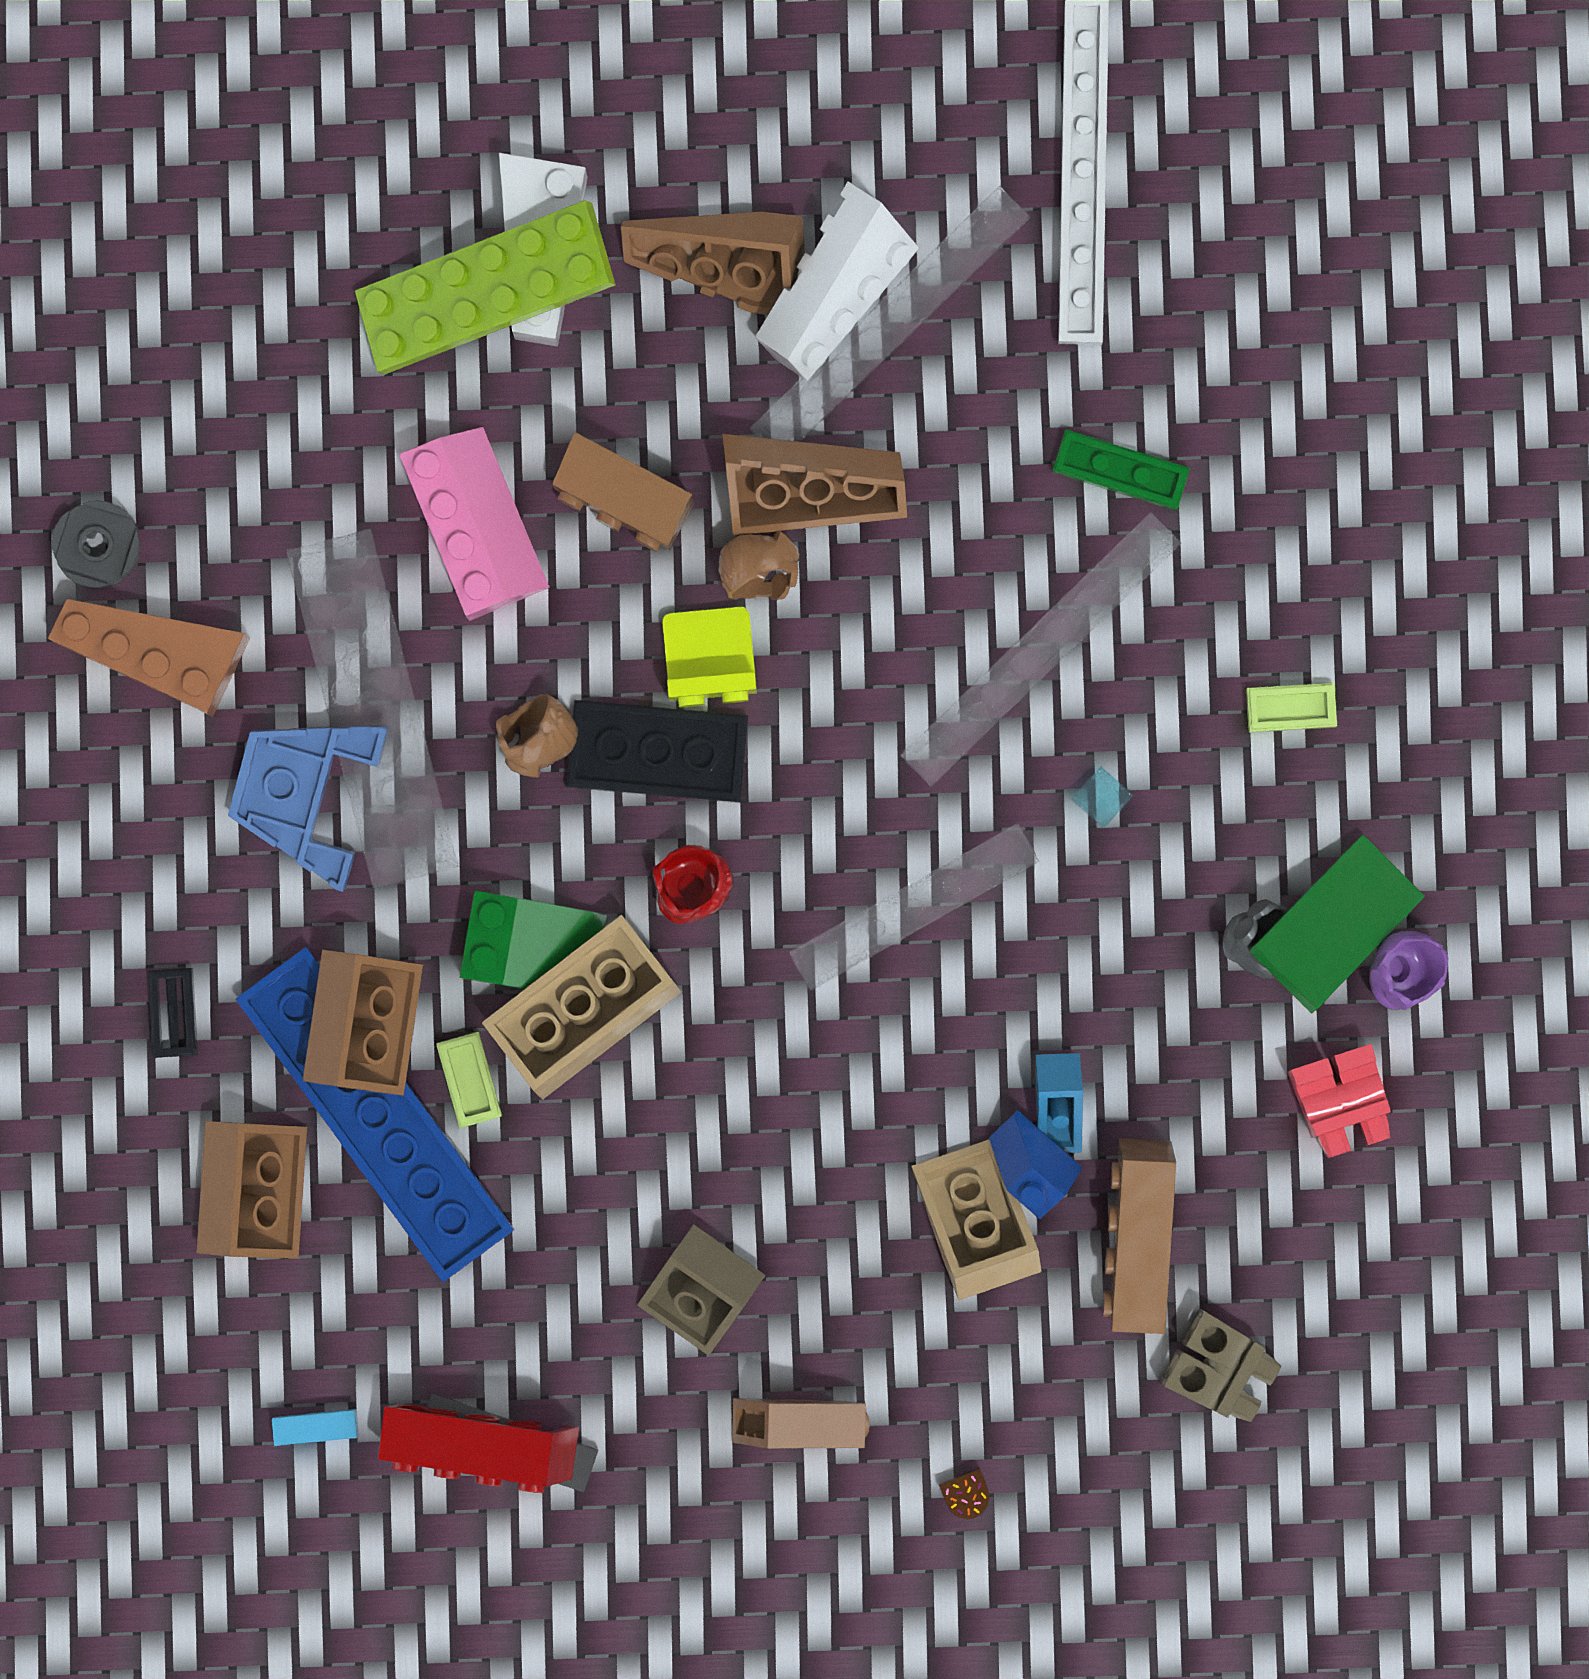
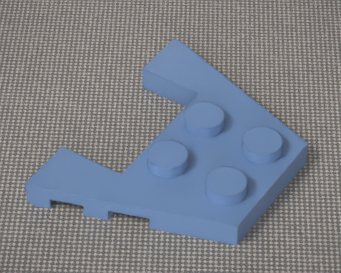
[228,725,390,892]

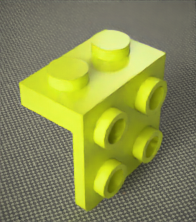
[663,607,757,707]

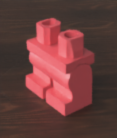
[1287,1044,1391,1158]

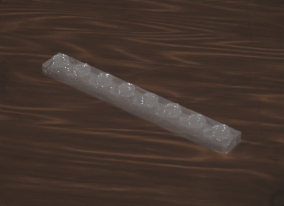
[750,186,1030,442]
[901,512,1181,787]

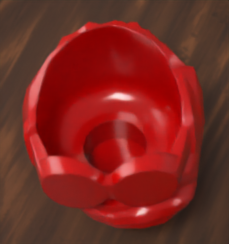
[652,845,734,924]

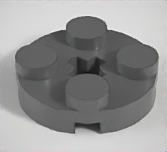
[52,500,141,589]

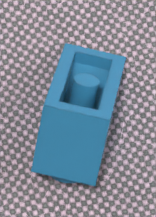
[1035,1053,1083,1153]

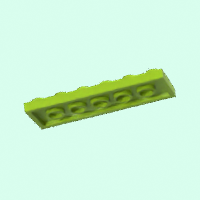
[355,200,616,375]

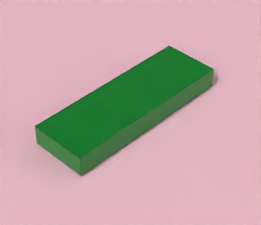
[1052,429,1190,511]

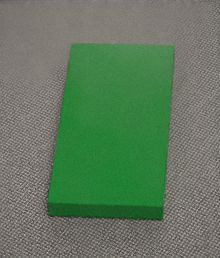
[1249,835,1425,1014]

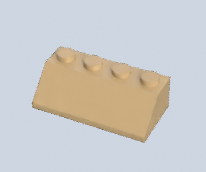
[482,915,681,1100]

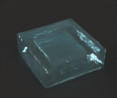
[1071,767,1133,829]

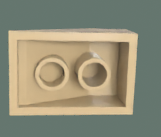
[912,1140,1041,1301]

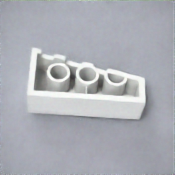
[499,153,588,347]
[755,182,919,381]

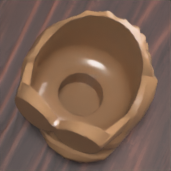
[718,531,800,600]
[496,694,578,778]

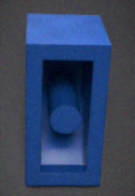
[989,1110,1083,1219]

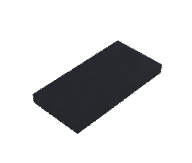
[566,700,748,803]

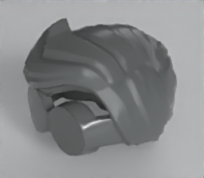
[1223,899,1288,980]

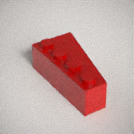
[378,1403,579,1493]

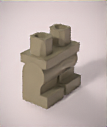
[1159,1309,1281,1422]

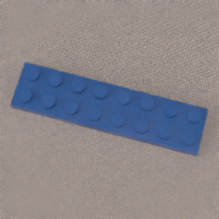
[235,947,515,1282]

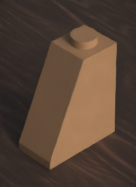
[732,1398,870,1449]

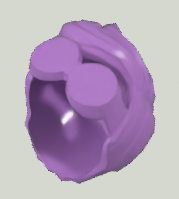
[1369,931,1449,1010]

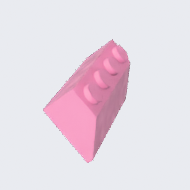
[399,427,550,621]

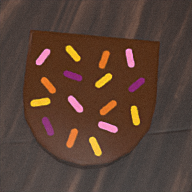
[939,1468,990,1520]

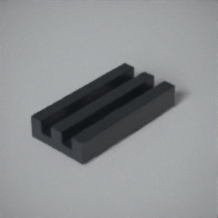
[148,968,198,1058]

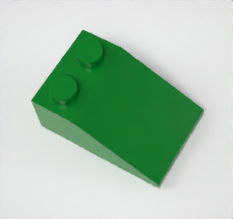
[460,891,607,990]

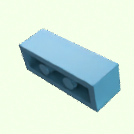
[272,1409,359,1446]

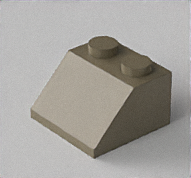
[637,1224,766,1356]

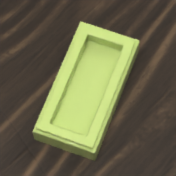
[1246,683,1337,733]
[436,1032,502,1128]

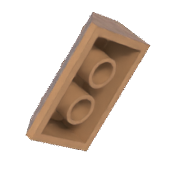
[552,432,694,552]
[303,950,423,1096]
[196,1121,307,1259]

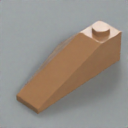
[621,212,805,315]

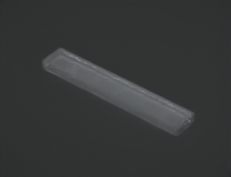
[789,823,1039,991]

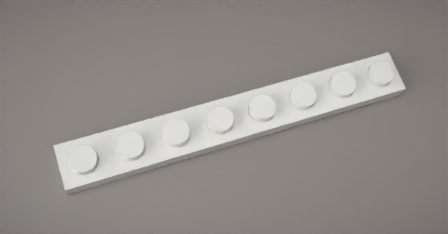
[1058,0,1109,345]

